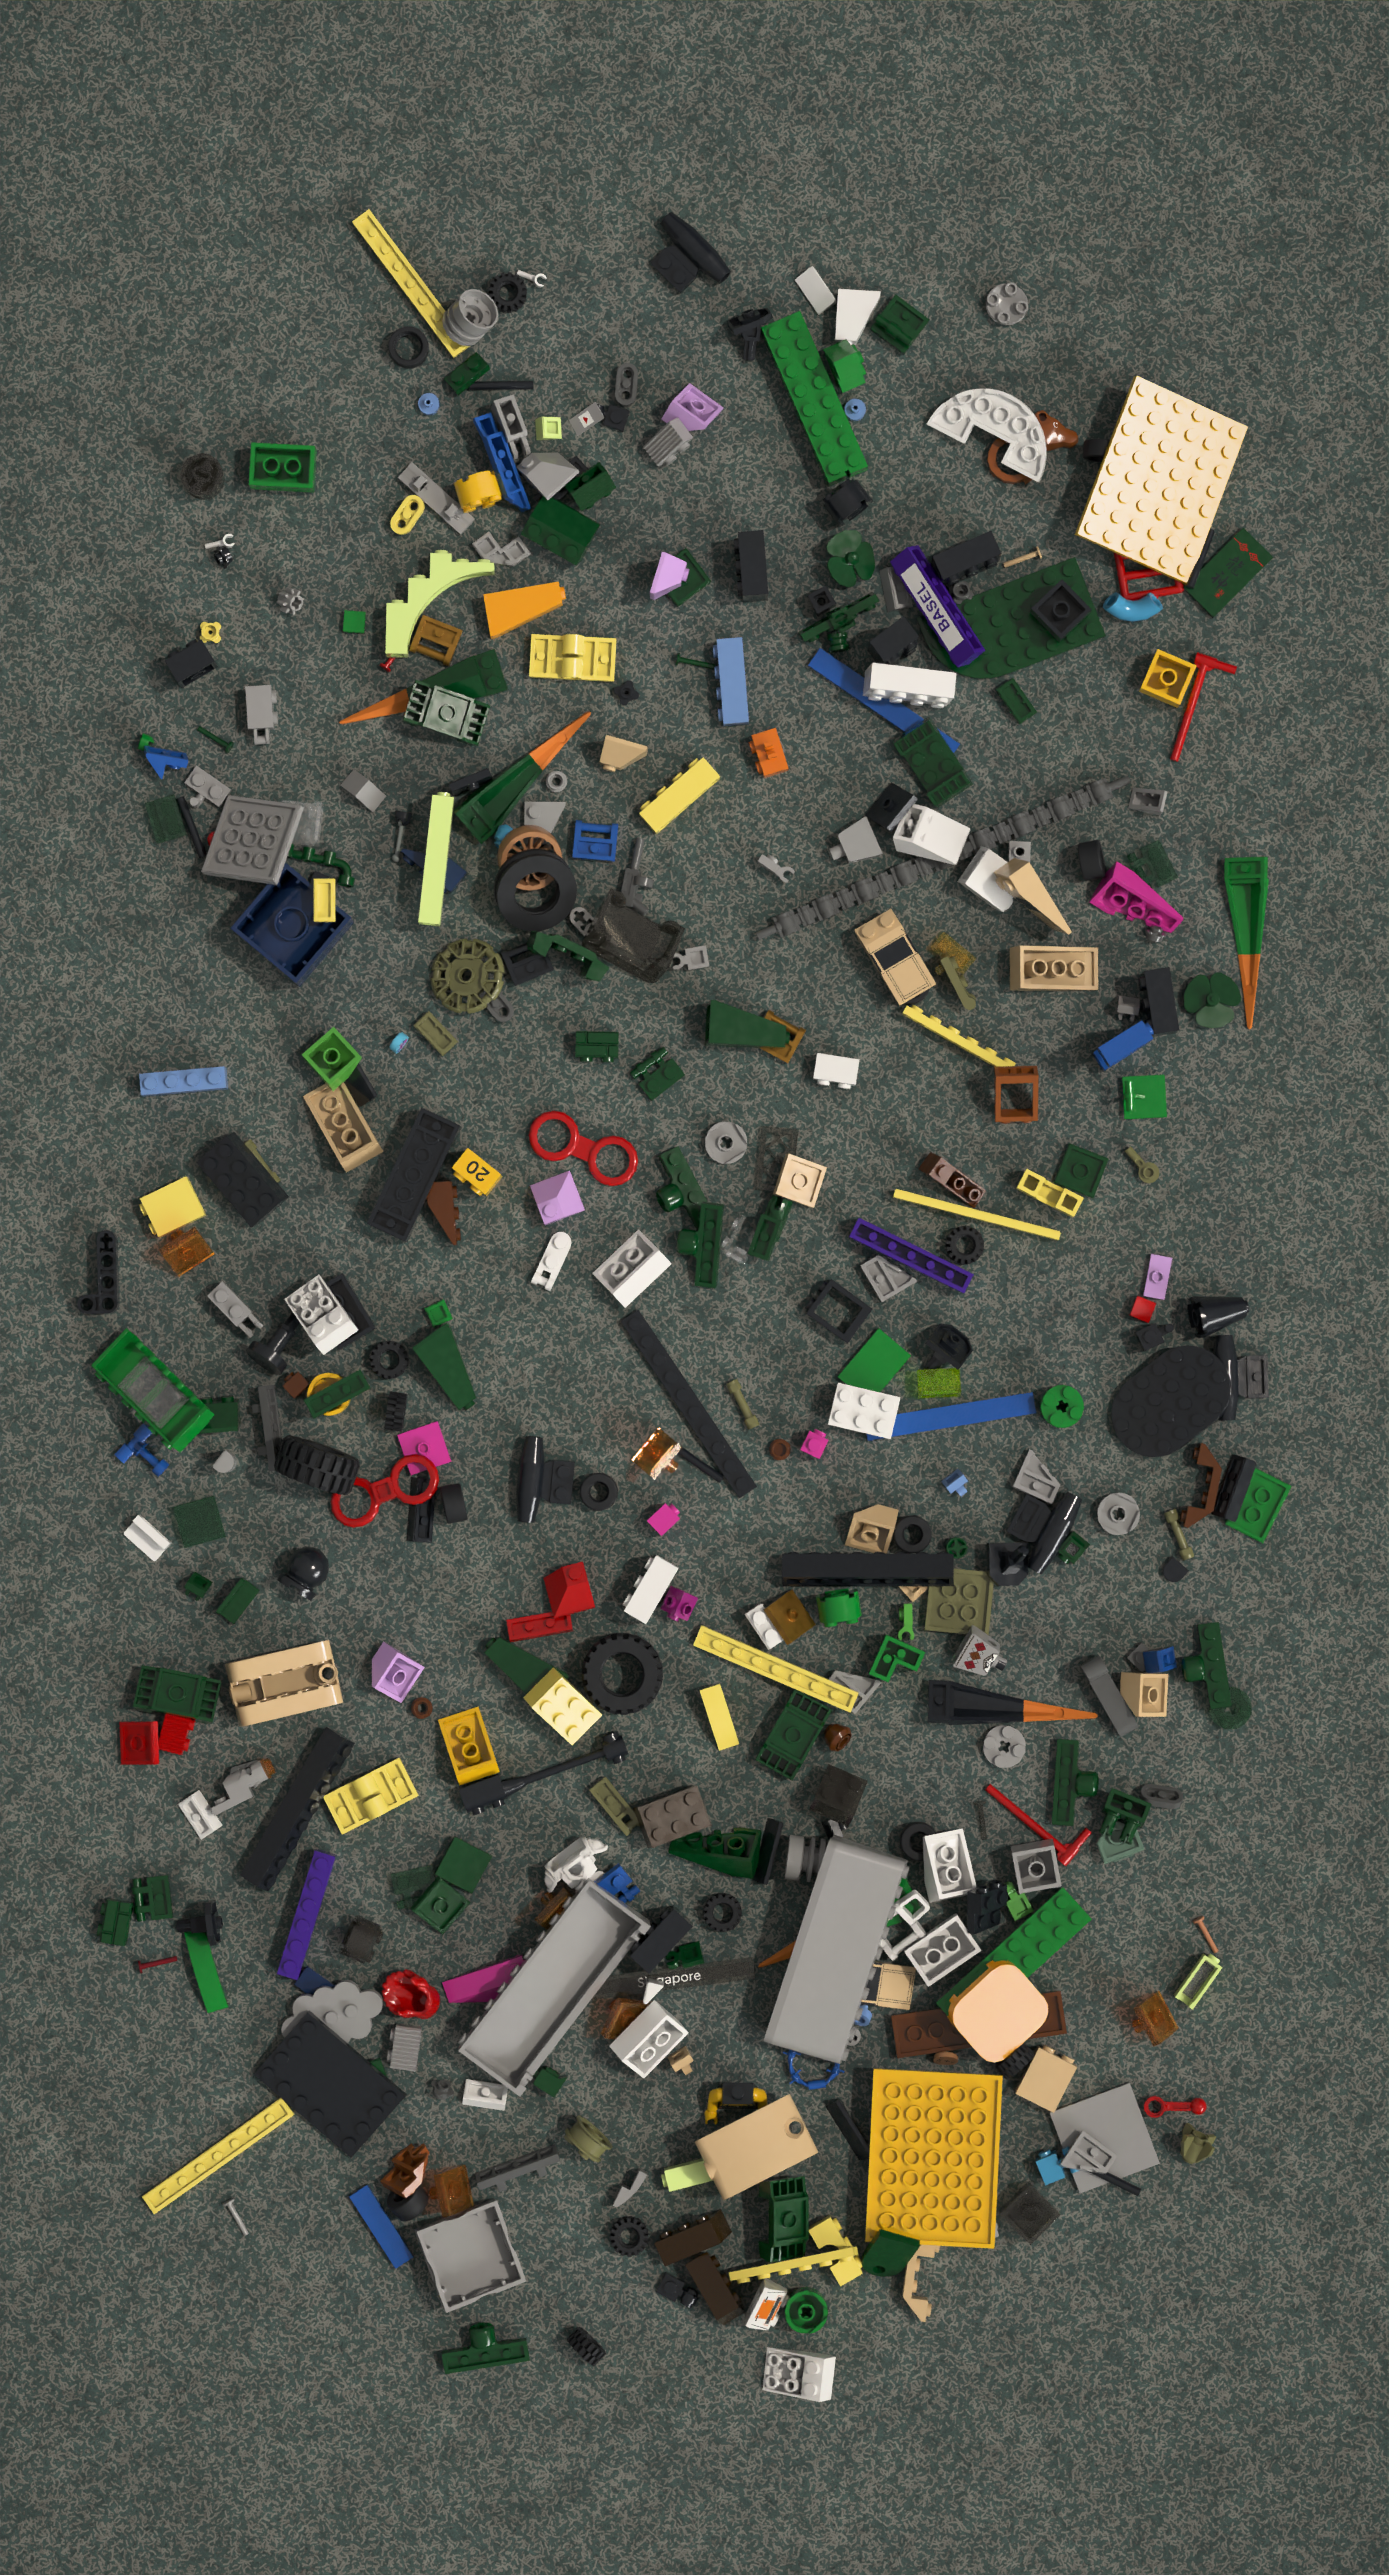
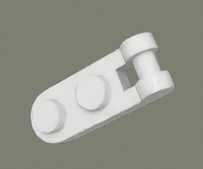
[531,1232,572,1291]

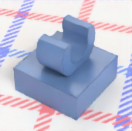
[941,1469,968,1496]

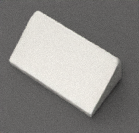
[795,266,836,315]
[178,1790,222,1840]
[643,1978,664,2004]
[462,2079,508,2111]

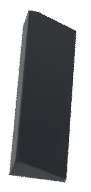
[345,1063,377,1107]
[1211,1454,1257,1522]
[406,1477,436,1543]
[752,1818,783,1885]
[826,2099,870,2160]

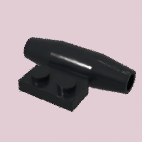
[651,212,731,293]
[1213,1335,1269,1421]
[516,1436,575,1523]
[1007,1492,1082,1575]

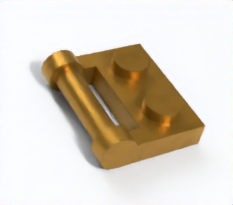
[409,615,463,667]
[760,1010,806,1063]

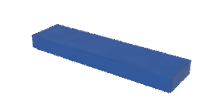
[349,2184,414,2269]

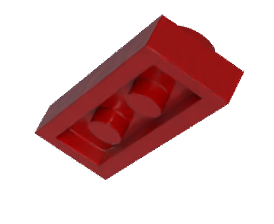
[506,1612,573,1642]

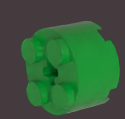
[1039,1385,1084,1428]
[816,1588,862,1627]
[785,2286,828,2334]

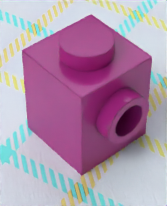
[800,1429,828,1459]
[647,1503,680,1536]

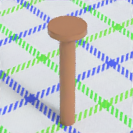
[1192,1916,1218,1953]

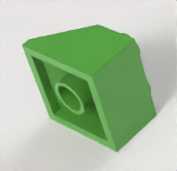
[302,1027,362,1091]

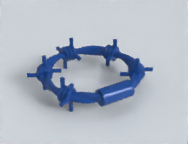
[783,2050,845,2090]

